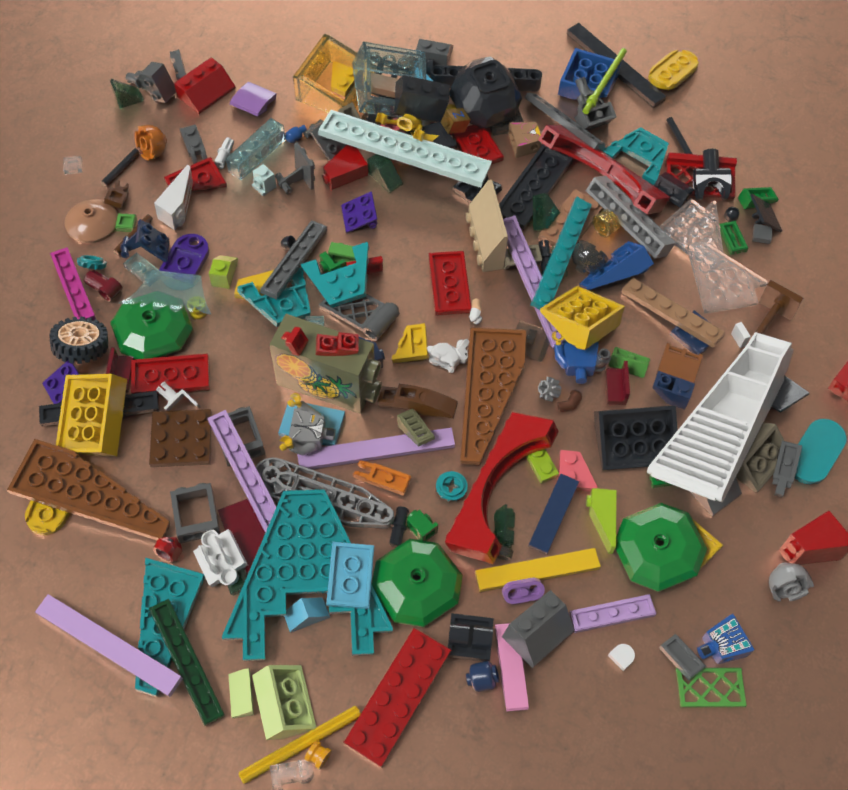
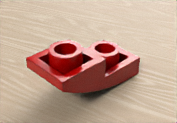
[316,332,359,356]

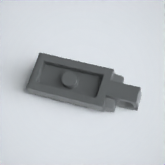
[170,49,186,80]
[772,441,802,497]

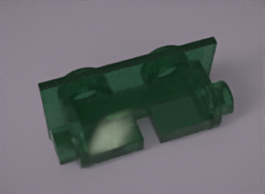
[493,504,515,549]

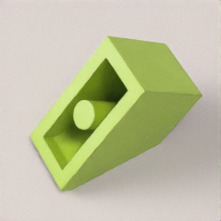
[209,255,238,289]

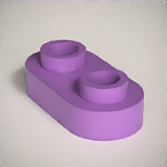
[502,578,545,604]

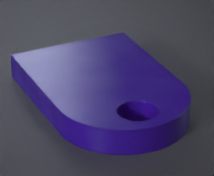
[159,234,209,285]

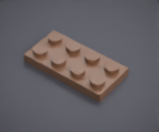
[539,189,604,246]

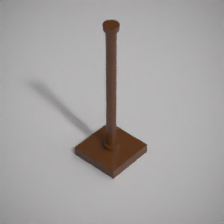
[746,280,804,346]

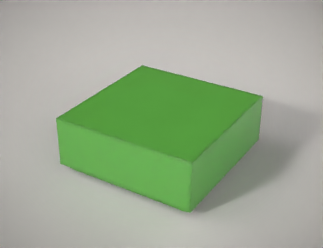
[115,213,137,232]

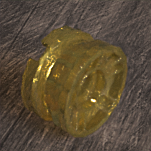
[592,209,620,237]

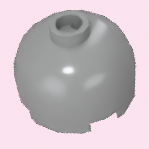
[768,562,814,602]

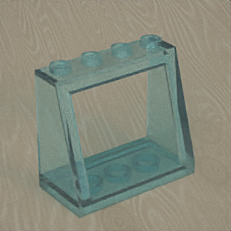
[352,42,426,118]

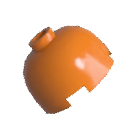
[134,125,167,160]

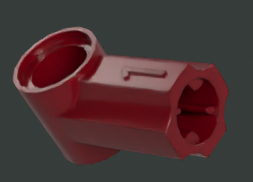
[84,270,123,301]

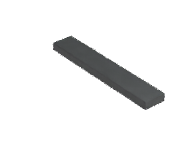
[525,93,606,150]
[260,220,327,299]

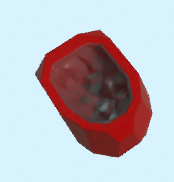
[153,536,182,562]

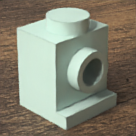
[252,164,276,196]

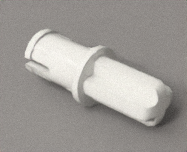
[214,137,234,169]

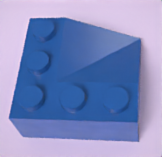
[558,48,621,99]

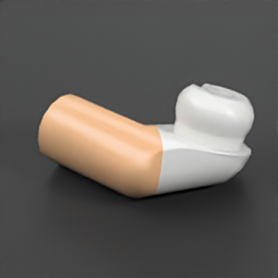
[469,298,482,324]

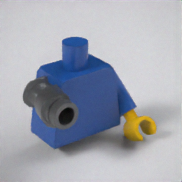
[552,331,611,384]

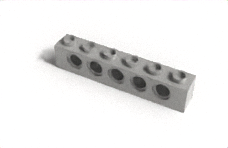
[585,176,676,259]

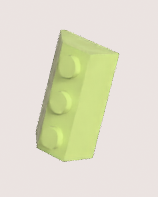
[252,665,316,740]

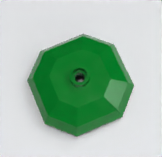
[110,291,193,359]
[615,503,707,592]
[371,539,463,628]

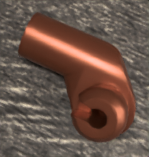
[557,390,582,412]

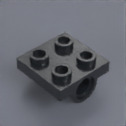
[448,613,494,662]

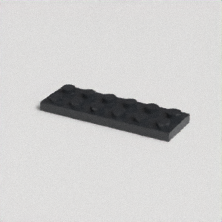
[499,144,573,230]

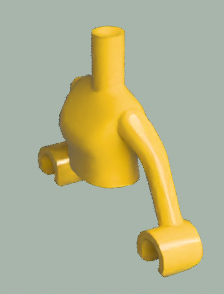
[376,113,425,142]

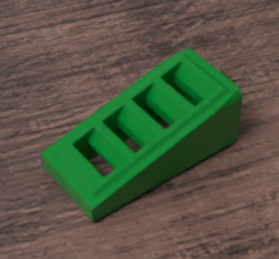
[738,187,779,209]

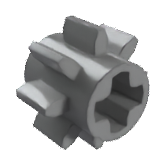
[538,377,562,402]

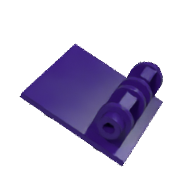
[341,191,378,233]
[42,360,79,404]

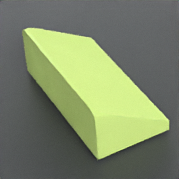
[228,668,254,718]

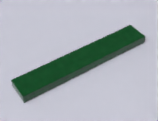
[149,599,225,727]

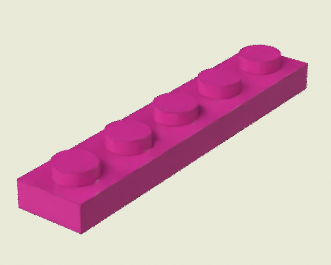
[50,247,96,320]

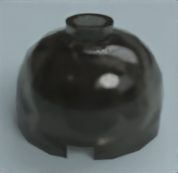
[572,240,609,274]

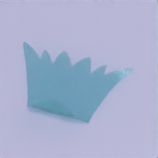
[118,270,211,314]

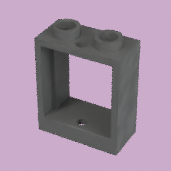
[222,406,265,466]
[170,483,221,543]

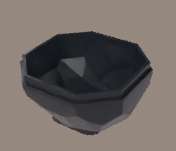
[449,56,522,129]

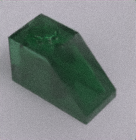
[367,154,403,193]

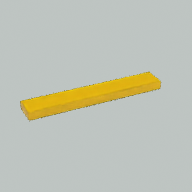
[475,548,601,592]

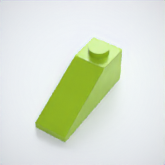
[586,488,617,554]

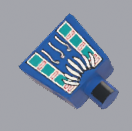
[697,614,755,664]

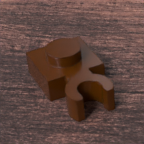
[104,180,129,209]

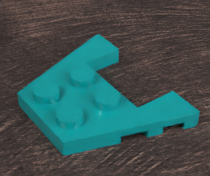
[601,127,669,185]
[301,242,370,308]
[237,268,311,327]

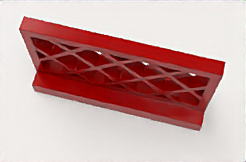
[665,152,737,199]

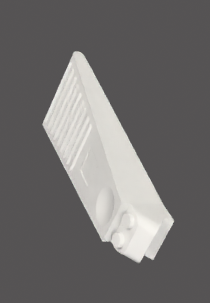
[647,332,794,502]

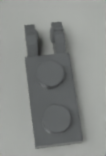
[180,124,207,164]

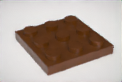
[149,409,212,468]

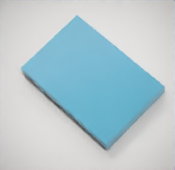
[278,400,345,446]
[326,542,374,609]

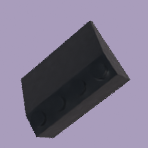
[594,406,678,470]

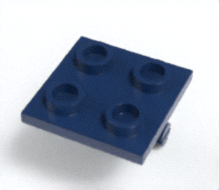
[120,219,169,262]

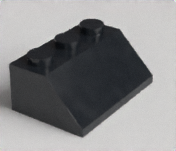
[394,75,450,123]

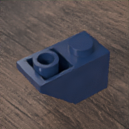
[652,371,695,410]

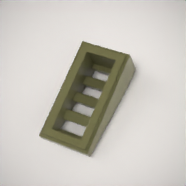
[397,409,435,446]

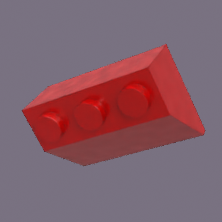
[174,57,236,114]

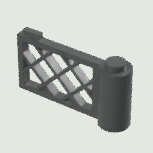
[319,294,400,341]

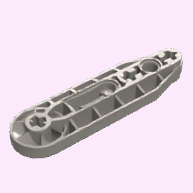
[256,457,395,529]

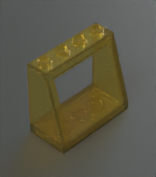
[293,34,377,113]

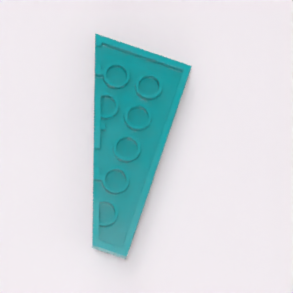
[135,558,205,697]

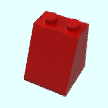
[779,510,848,565]

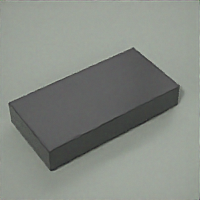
[659,634,706,681]

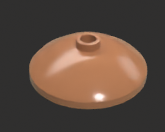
[65,199,118,243]

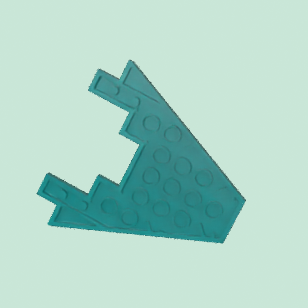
[222,489,393,661]

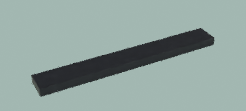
[567,23,666,108]

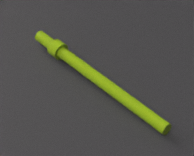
[583,48,627,114]

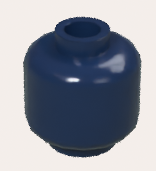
[466,661,499,692]

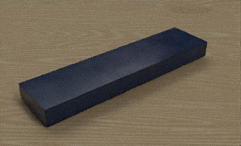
[528,474,579,554]

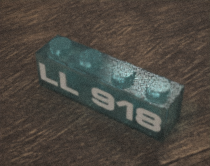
[226,118,285,180]

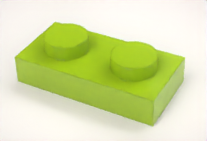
[525,449,559,484]

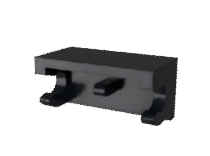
[654,172,695,208]

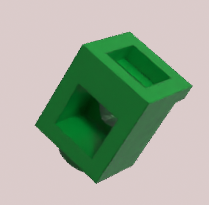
[407,509,438,541]

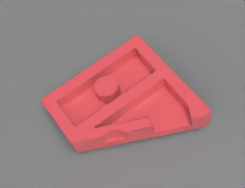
[558,450,597,492]

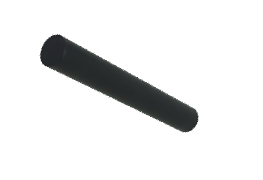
[666,117,692,154]
[101,148,140,187]

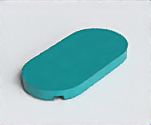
[795,419,847,484]

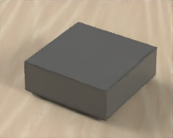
[752,224,772,244]

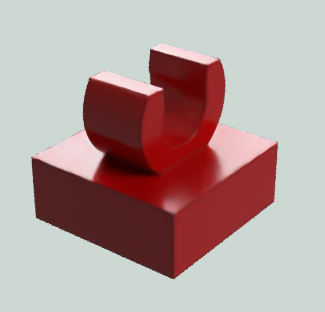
[281,327,309,356]

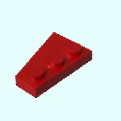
[164,157,227,191]

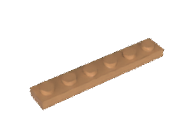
[622,278,725,348]

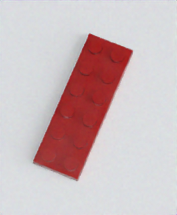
[343,628,451,768]

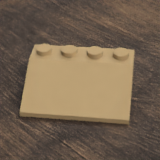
[466,180,508,272]

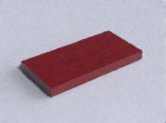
[218,499,265,582]

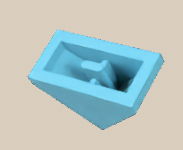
[284,597,330,633]

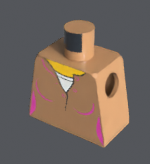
[508,122,543,158]

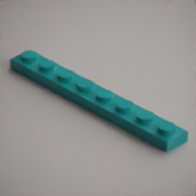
[530,197,592,310]

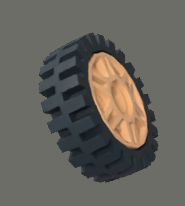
[49,317,108,364]

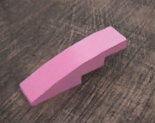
[495,623,529,711]

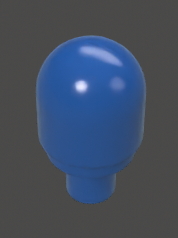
[285,125,307,143]

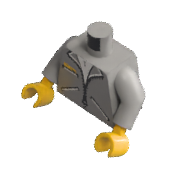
[279,393,336,456]

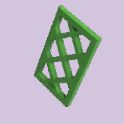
[675,668,747,707]

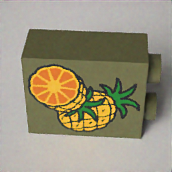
[269,314,382,414]

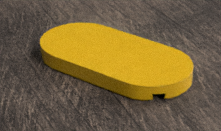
[648,50,699,89]
[25,500,70,535]

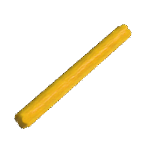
[238,706,361,784]

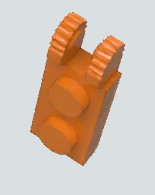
[353,460,411,496]

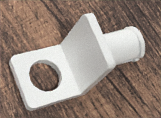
[156,381,200,411]

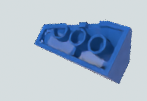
[579,241,654,290]

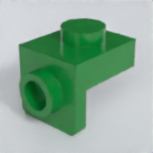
[319,251,346,273]

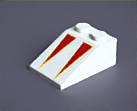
[154,165,193,230]

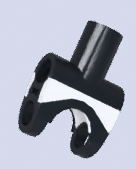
[693,148,731,200]

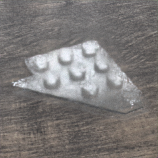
[659,199,724,273]
[687,242,768,314]

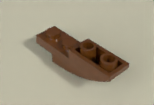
[377,383,458,419]

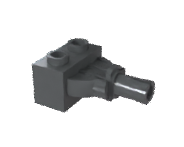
[126,62,176,103]
[574,77,617,130]

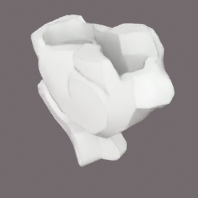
[427,339,469,373]

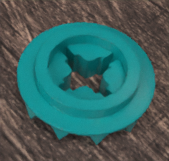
[77,255,107,270]
[436,471,468,502]

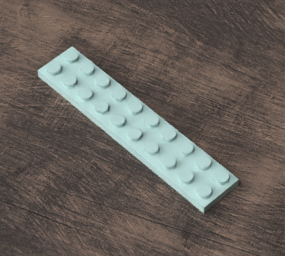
[318,110,492,188]

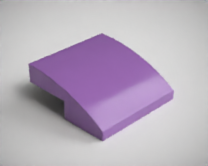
[230,82,276,116]

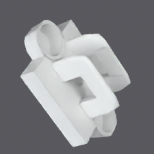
[193,529,248,587]

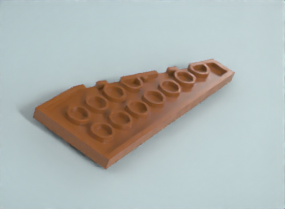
[460,328,526,465]
[7,439,170,540]

